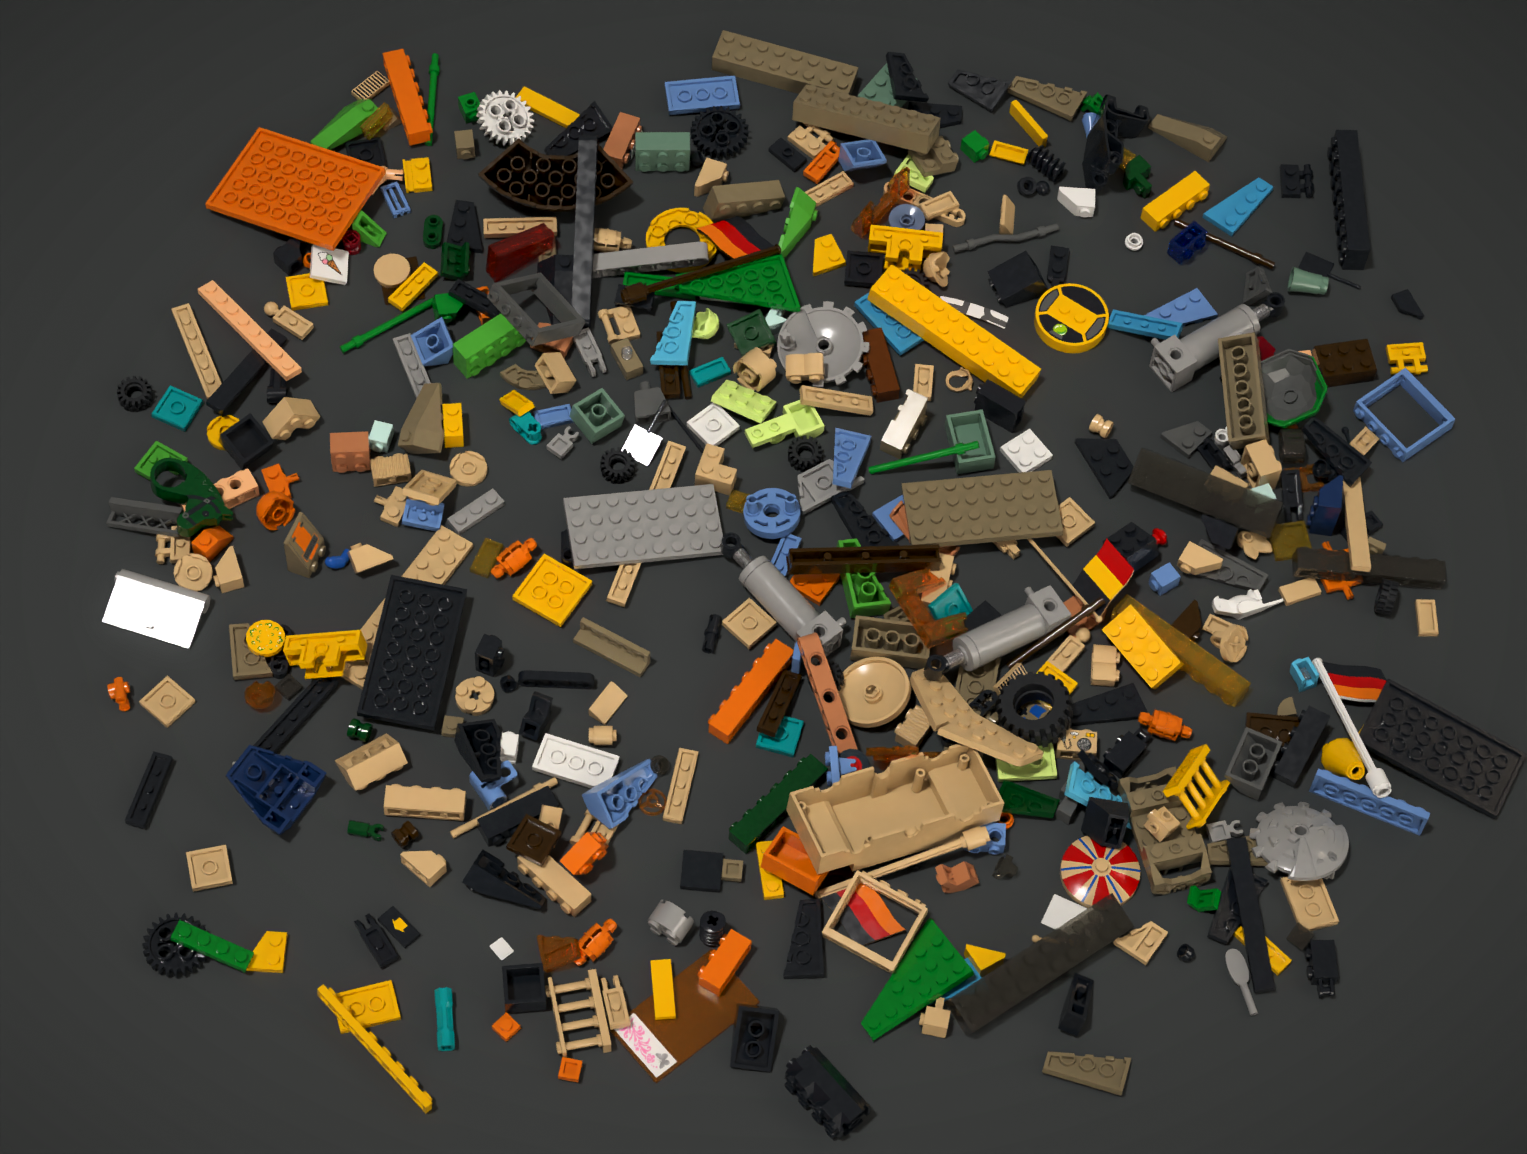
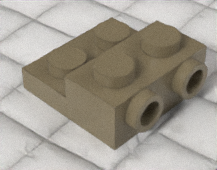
[908,136,959,177]

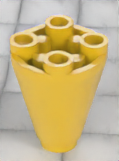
[1321,738,1365,780]

